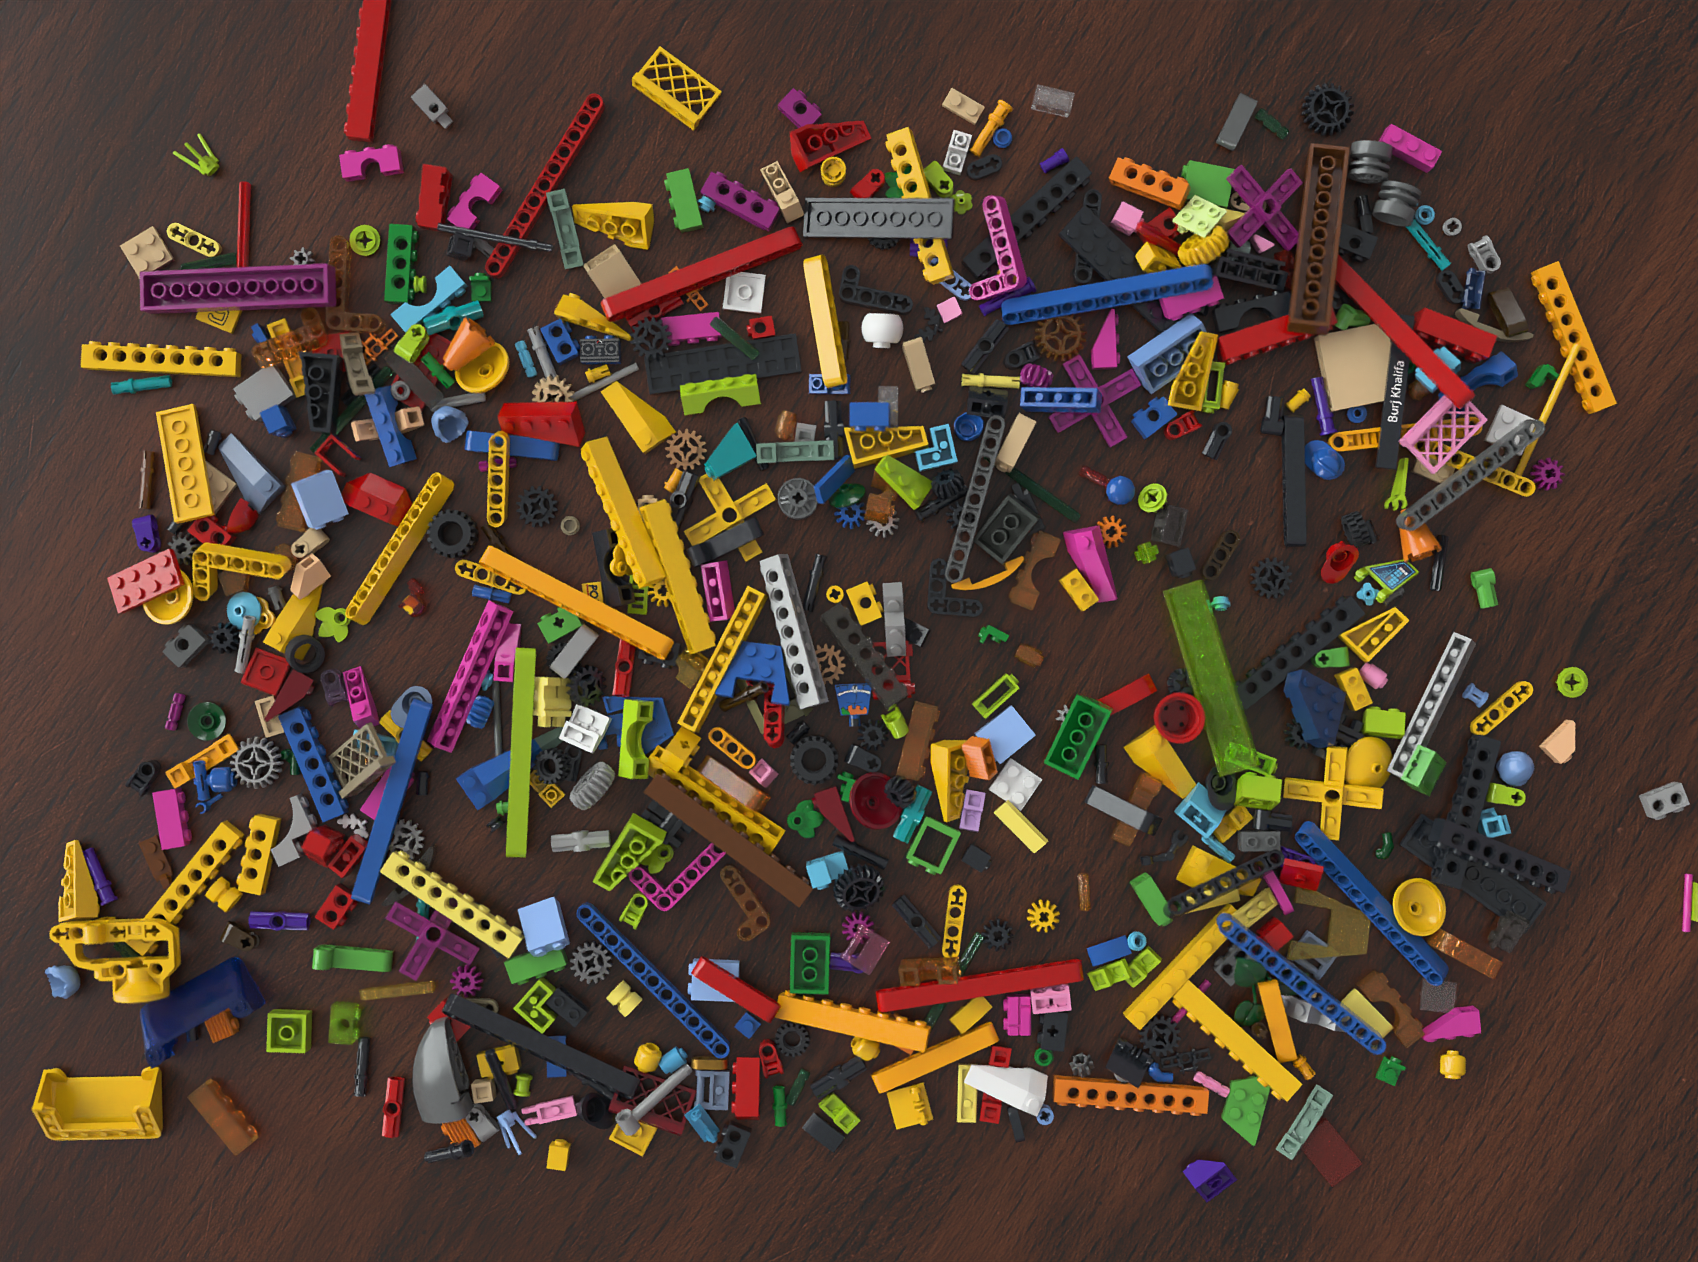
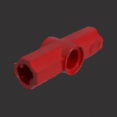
[626,296,684,333]
[612,639,636,698]
[382,1076,405,1138]

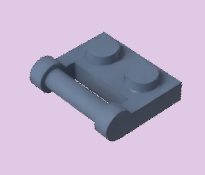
[1287,930,1339,980]
[694,1069,730,1110]

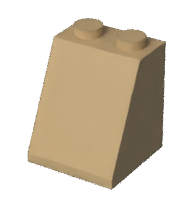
[583,244,641,298]

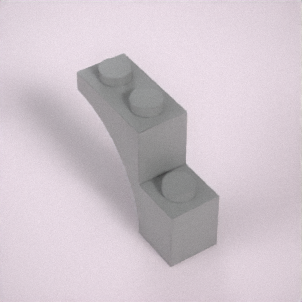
[883,582,906,657]
[271,794,317,867]
[1281,995,1350,1032]

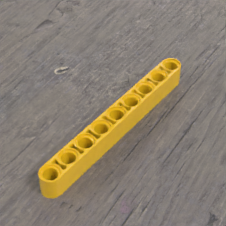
[345,472,454,625]

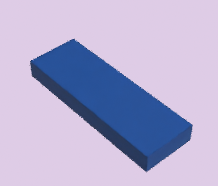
[814,455,855,504]

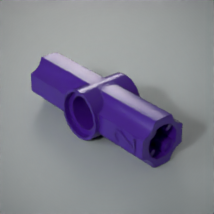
[248,911,311,931]

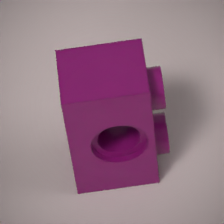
[778,88,822,128]

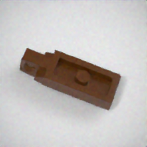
[139,835,174,889]

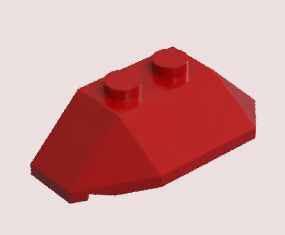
[341,473,413,527]

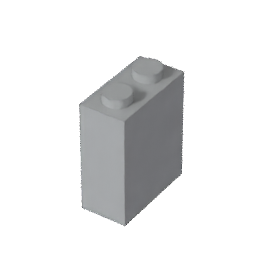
[233,363,296,422]

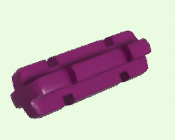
[479,457,517,472]
[165,693,185,731]

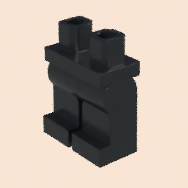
[1311,713,1364,759]
[640,800,693,848]

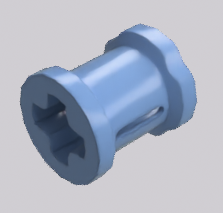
[1462,683,1489,708]
[1036,1104,1054,1125]

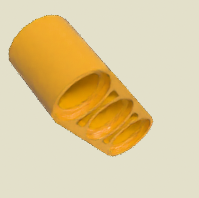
[709,726,756,769]

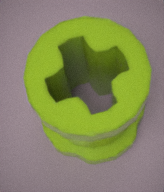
[513,1073,533,1097]

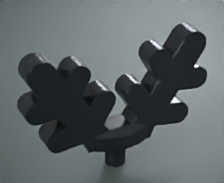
[914,307,943,343]

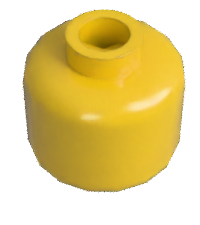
[851,1036,880,1061]
[634,1043,662,1073]
[1440,1051,1466,1079]

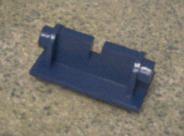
[1462,268,1486,309]

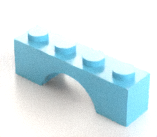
[390,266,468,333]

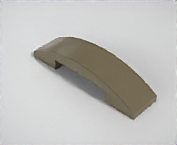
[1455,308,1534,342]
[339,332,375,395]

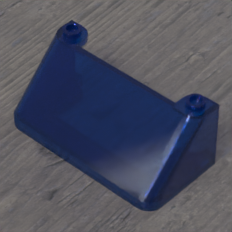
[139,957,266,1069]

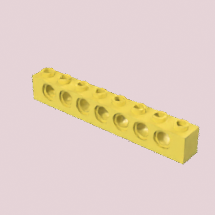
[380,850,525,958]

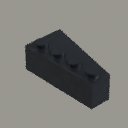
[299,352,343,435]

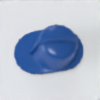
[1305,440,1345,480]

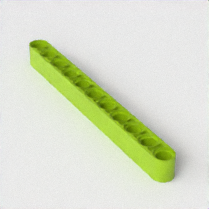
[506,648,536,858]

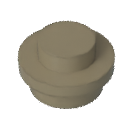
[561,516,580,535]

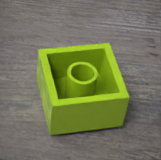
[1234,772,1282,811]
[267,1009,312,1053]

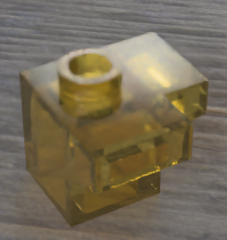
[675,648,710,689]

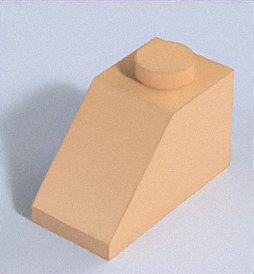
[1539,720,1575,764]

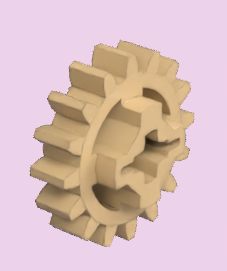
[532,375,574,402]

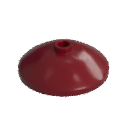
[849,772,902,830]

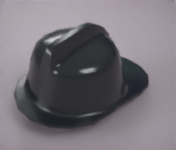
[1205,764,1236,811]
[575,1092,617,1130]

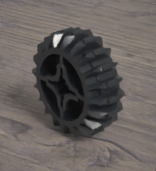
[1301,83,1354,136]
[833,864,885,912]

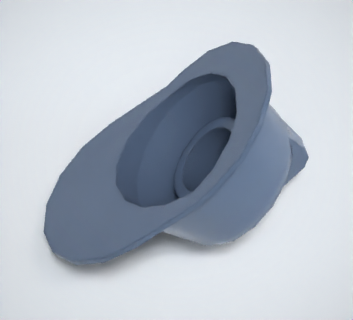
[391,686,432,728]

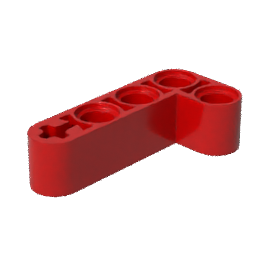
[746,680,785,748]

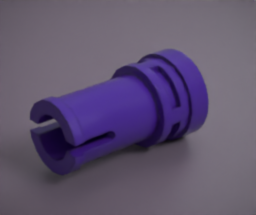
[1039,148,1070,174]

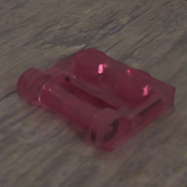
[840,923,890,975]

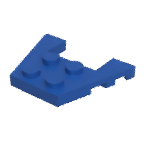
[715,641,790,706]
[602,696,674,755]

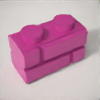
[1003,994,1031,1036]

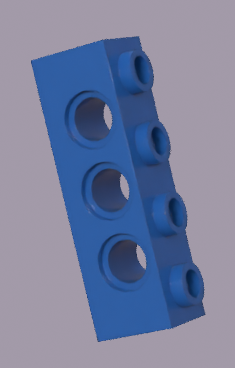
[1020,387,1102,413]

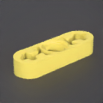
[167,223,222,258]

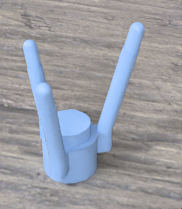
[496,1110,537,1155]

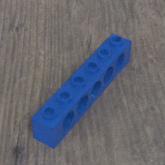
[278,706,349,822]

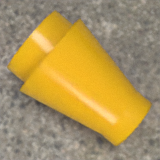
[1220,380,1239,409]

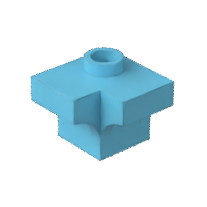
[1478,808,1511,838]

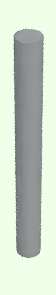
[570,363,639,401]

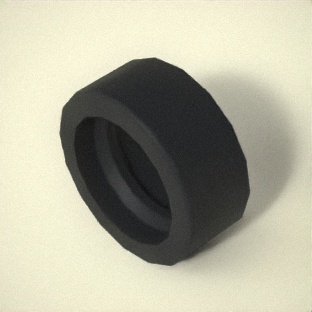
[285,635,325,673]

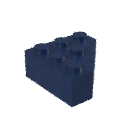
[1283,669,1346,749]

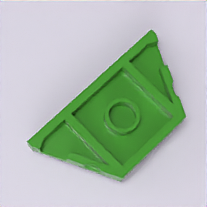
[1221,1076,1270,1146]

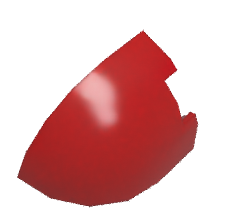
[227,498,259,533]

